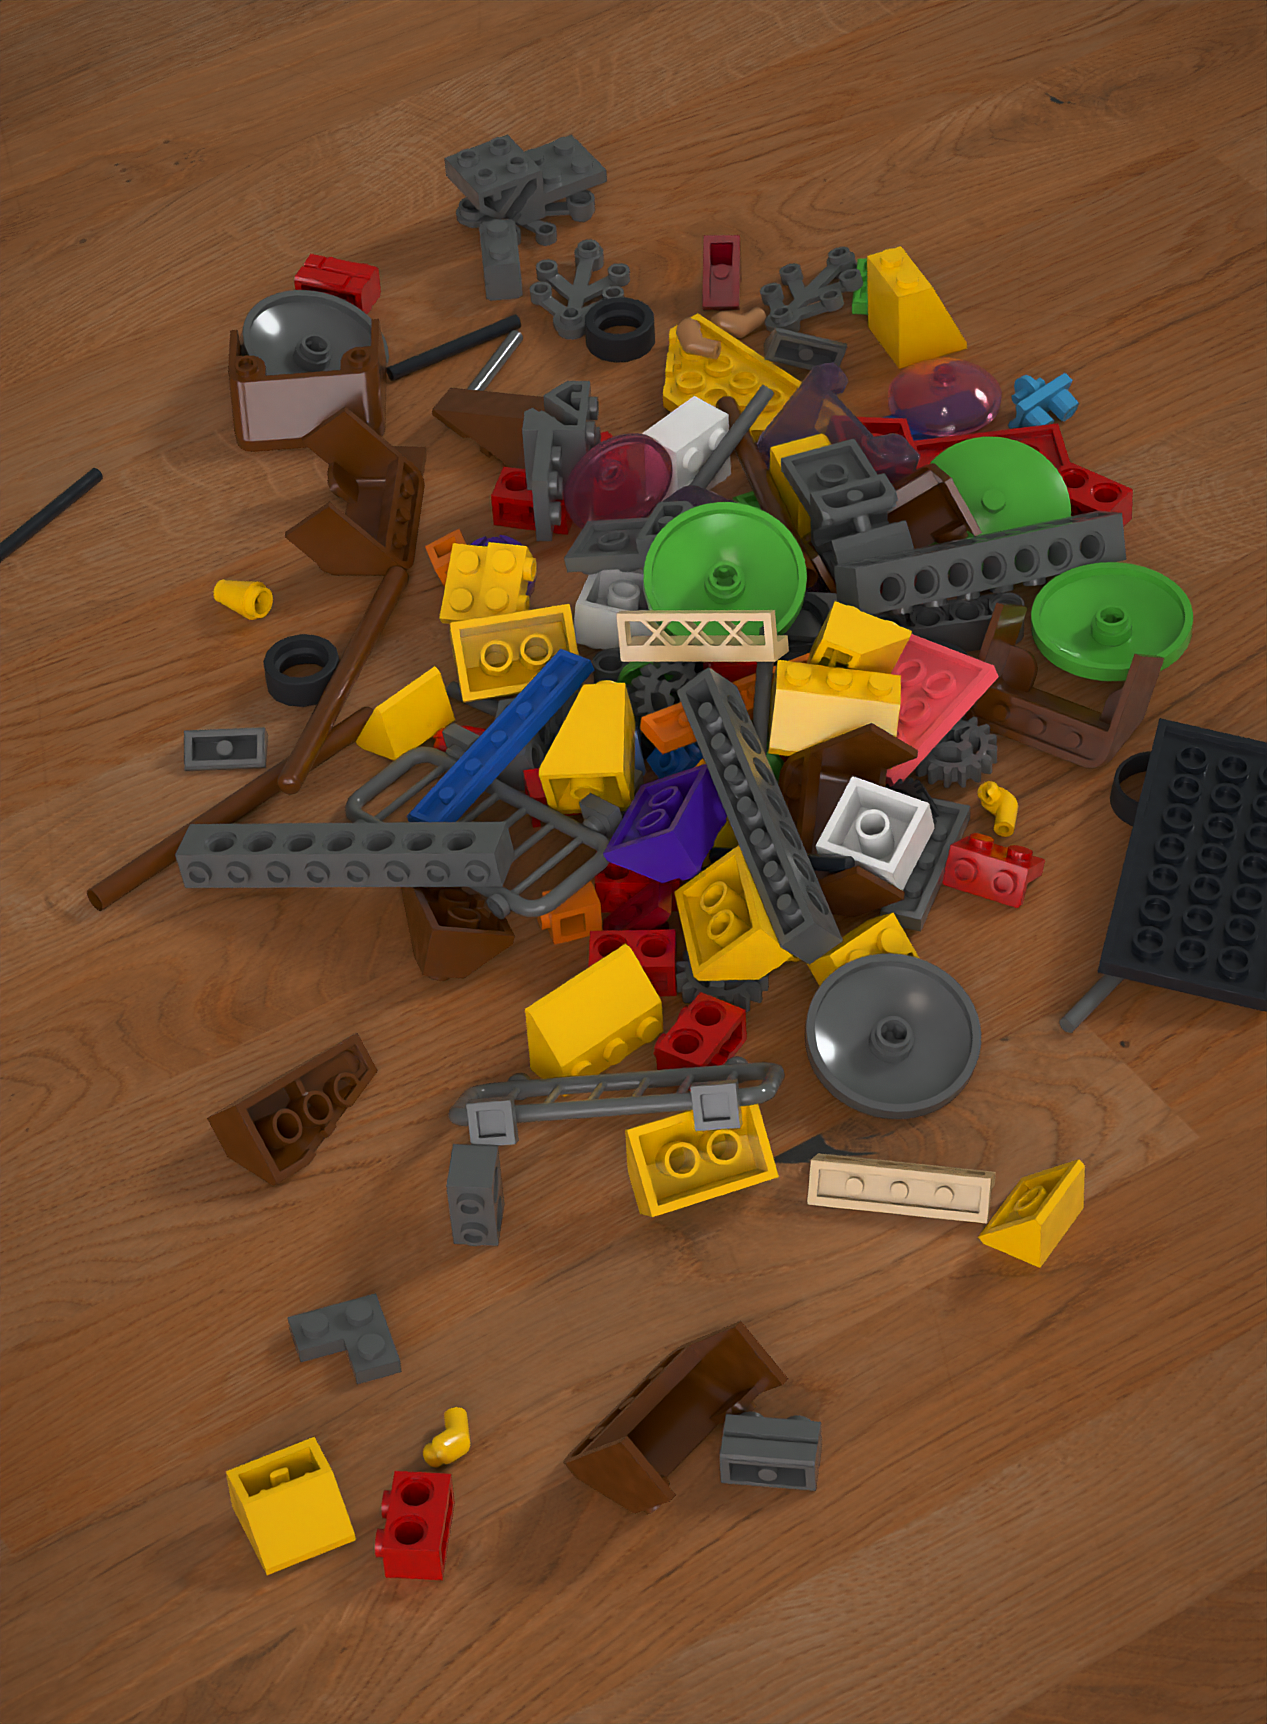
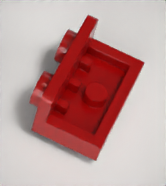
[943,833,1045,908]

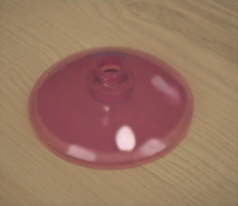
[888,357,1002,436]
[564,433,673,529]

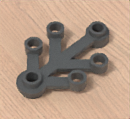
[456,190,595,246]
[530,239,630,340]
[760,247,864,332]

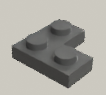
[287,1293,402,1384]

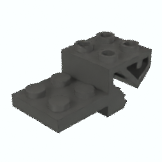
[444,134,607,226]
[522,381,601,541]
[781,439,914,580]
[564,501,694,575]

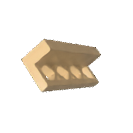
[616,610,789,662]
[807,1153,996,1224]

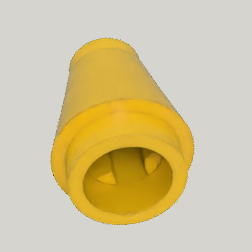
[213,579,273,620]

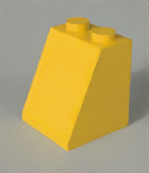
[867,246,967,369]
[539,680,636,814]

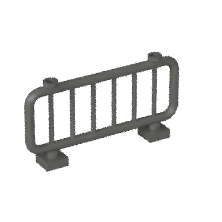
[345,722,622,919]
[449,1056,785,1146]

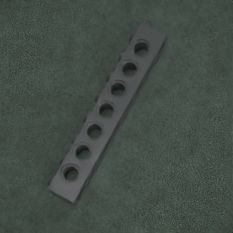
[834,511,1126,618]
[677,667,843,965]
[175,822,515,888]

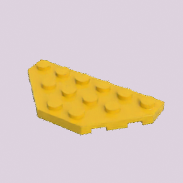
[663,313,849,442]

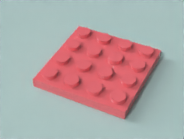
[885,634,999,787]

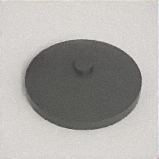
[240,290,389,375]
[804,953,981,1119]

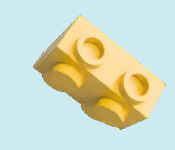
[439,542,536,624]

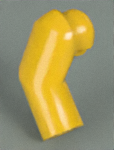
[977,781,1018,837]
[423,1407,471,1468]

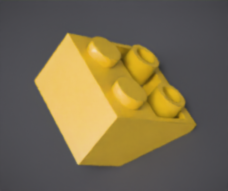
[807,601,912,674]
[807,913,920,986]
[226,1437,356,1575]

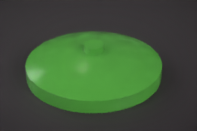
[929,437,1071,585]
[644,502,807,636]
[1031,562,1193,681]

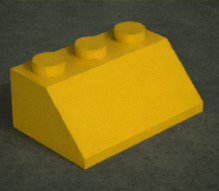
[449,604,583,703]
[768,660,901,769]
[674,845,793,981]
[525,944,664,1097]
[625,1104,779,1217]

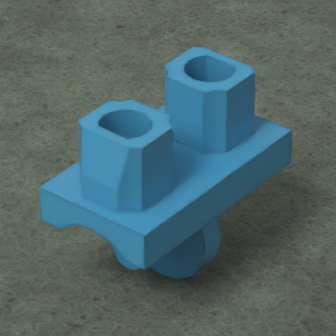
[1008,373,1079,429]

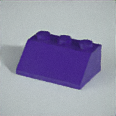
[603,764,727,883]

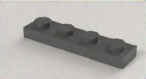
[880,798,970,932]

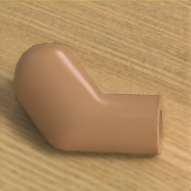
[710,307,766,339]
[676,318,721,360]

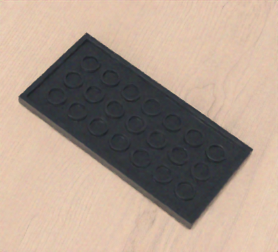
[1098,718,1267,1012]

